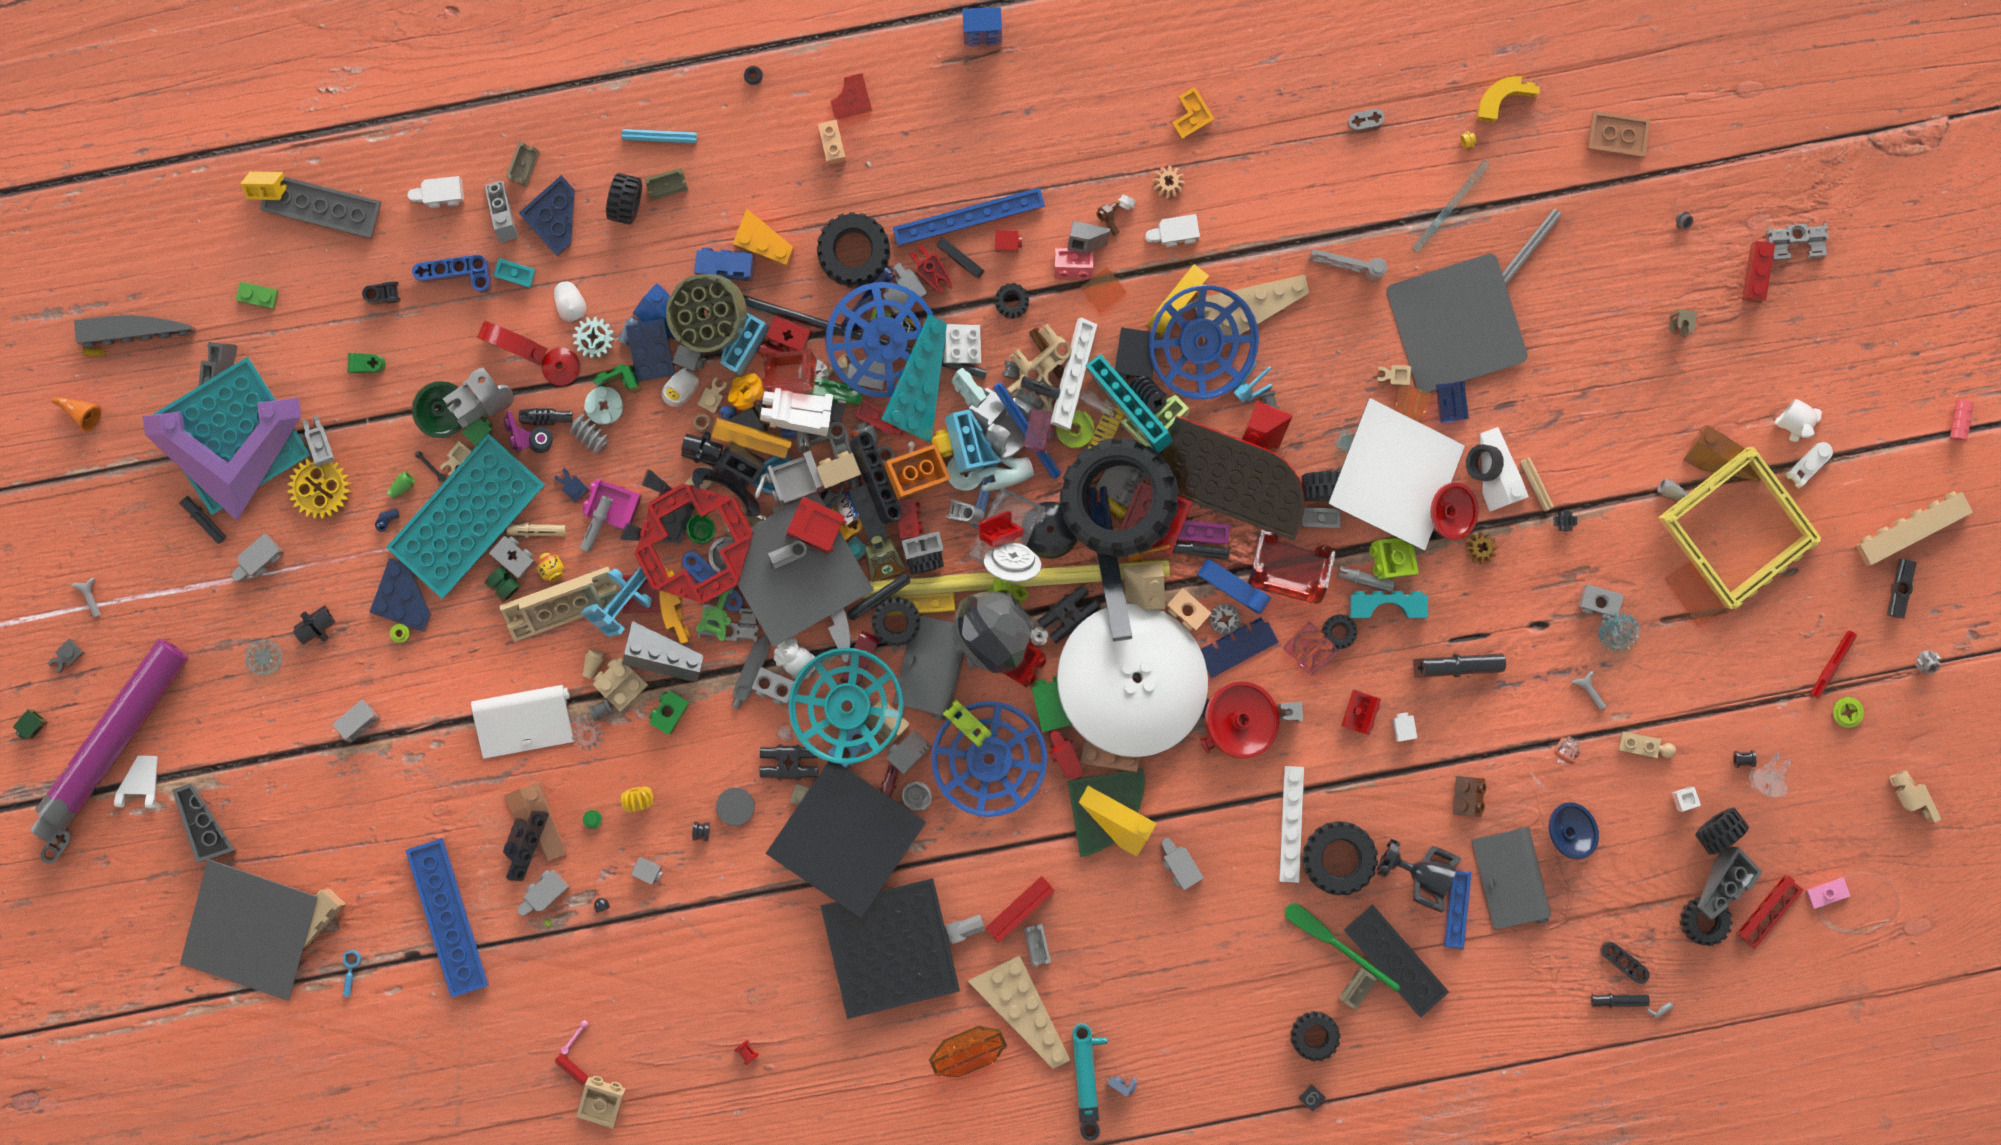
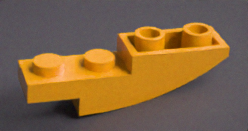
[660,567,691,645]

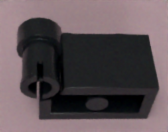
[727,400,770,432]

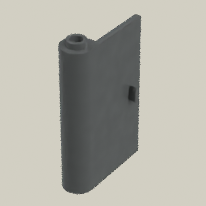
[893,615,965,720]
[1472,826,1552,930]

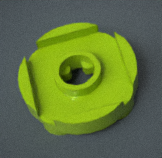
[1056,410,1094,448]

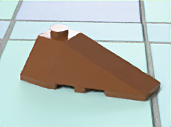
[1683,425,1769,482]

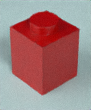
[995,230,1022,253]

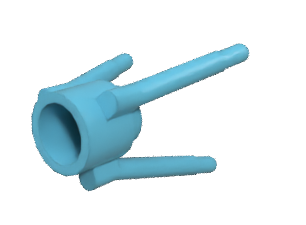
[1233,361,1272,403]

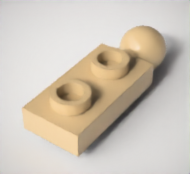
[1618,731,1676,758]

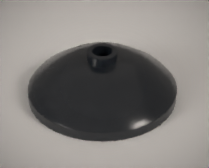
[1022,501,1077,559]

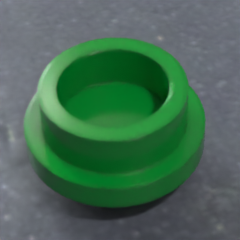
[583,810,602,829]

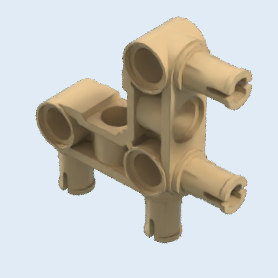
[1007,324,1072,427]

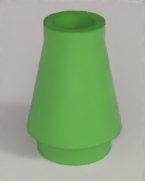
[387,471,415,499]

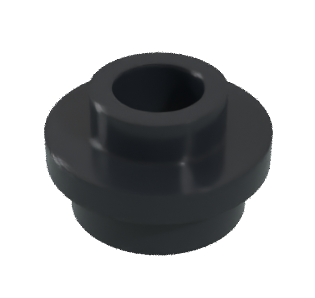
[744,66,763,85]

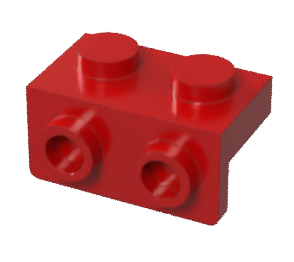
[898,498,923,539]
[978,511,1024,547]
[1341,690,1381,735]

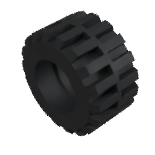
[606,173,642,225]
[1301,471,1340,501]
[872,597,920,647]
[1695,808,1749,855]
[1680,897,1733,946]
[1290,1011,1341,1062]

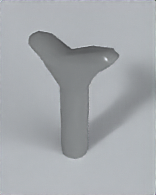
[71,578,101,618]
[1571,671,1606,710]

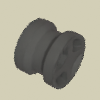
[1002,360,1020,380]

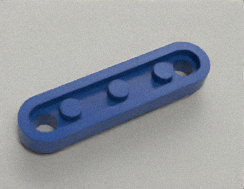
[682,552,743,611]

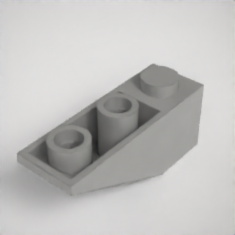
[485,180,519,243]

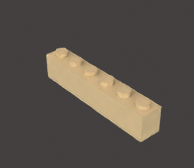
[1856,491,1973,566]

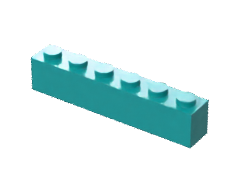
[1086,354,1173,453]

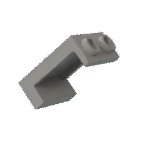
[765,451,824,506]

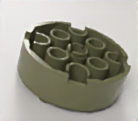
[666,274,747,352]

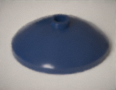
[1548,802,1599,860]

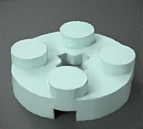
[584,386,623,425]
[947,456,984,491]

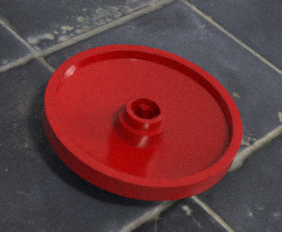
[1205,681,1280,759]

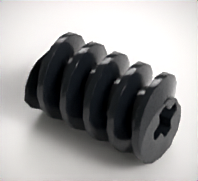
[1129,376,1167,413]

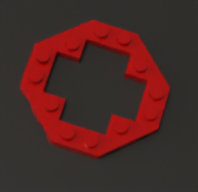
[634,483,754,604]

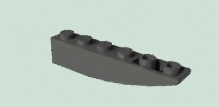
[74,315,196,348]

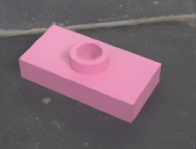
[1806,878,1850,909]

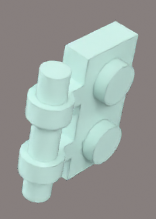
[951,368,986,408]

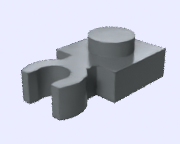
[48,639,84,673]

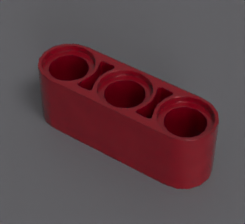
[840,631,880,686]

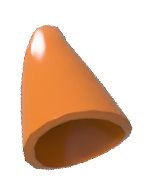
[51,397,102,433]

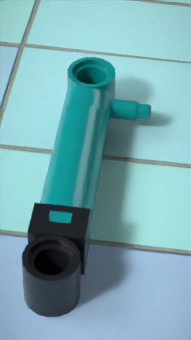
[1072,1023,1108,1141]

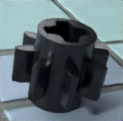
[1553,511,1577,532]

